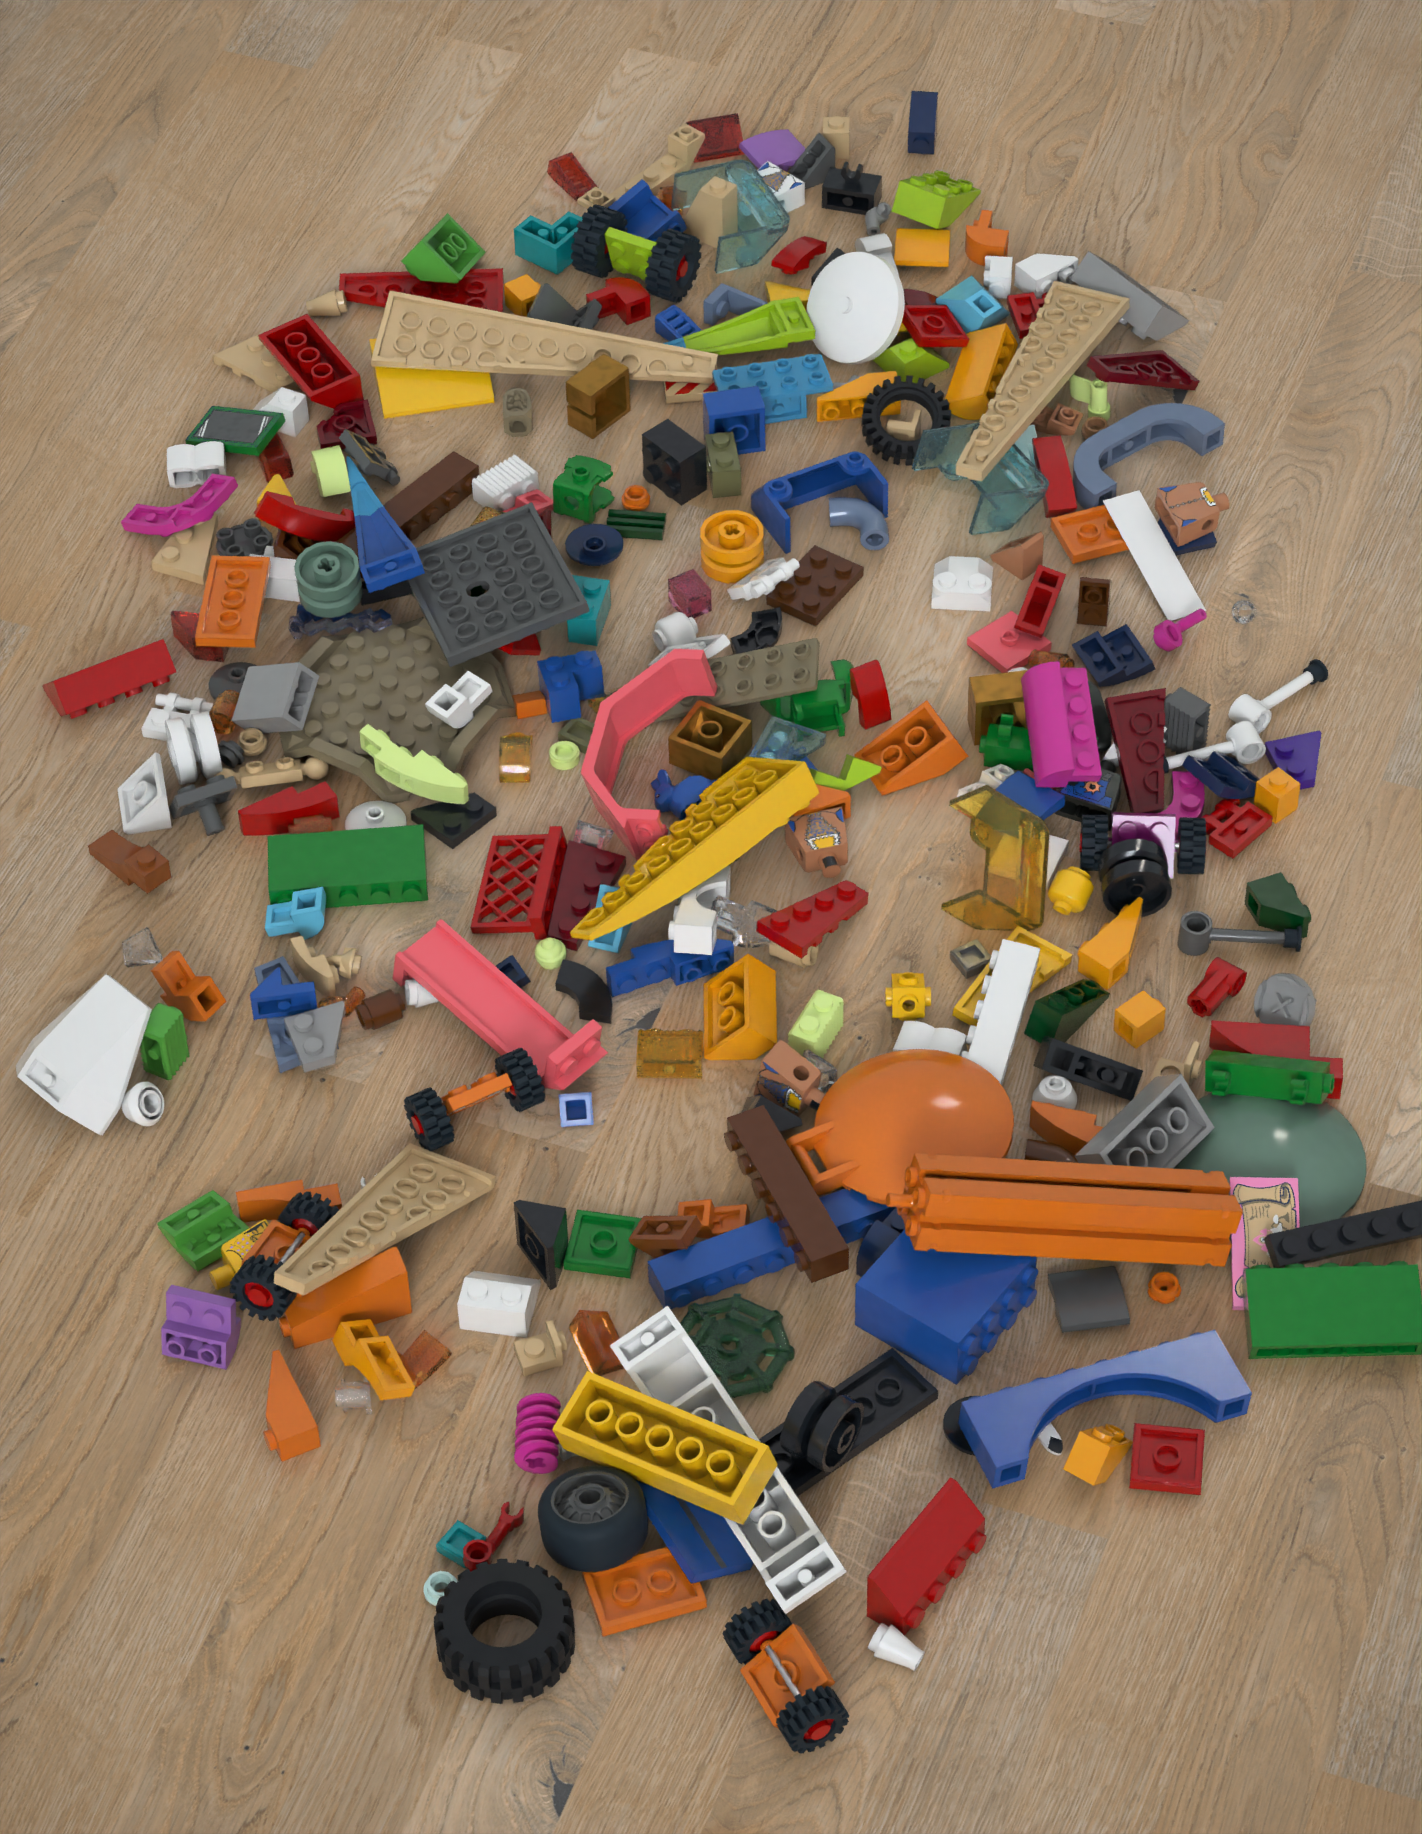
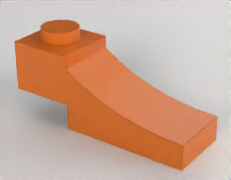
[236,1179,342,1222]

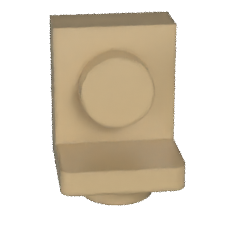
[513,1320,567,1376]

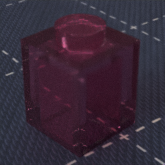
[668,569,712,619]

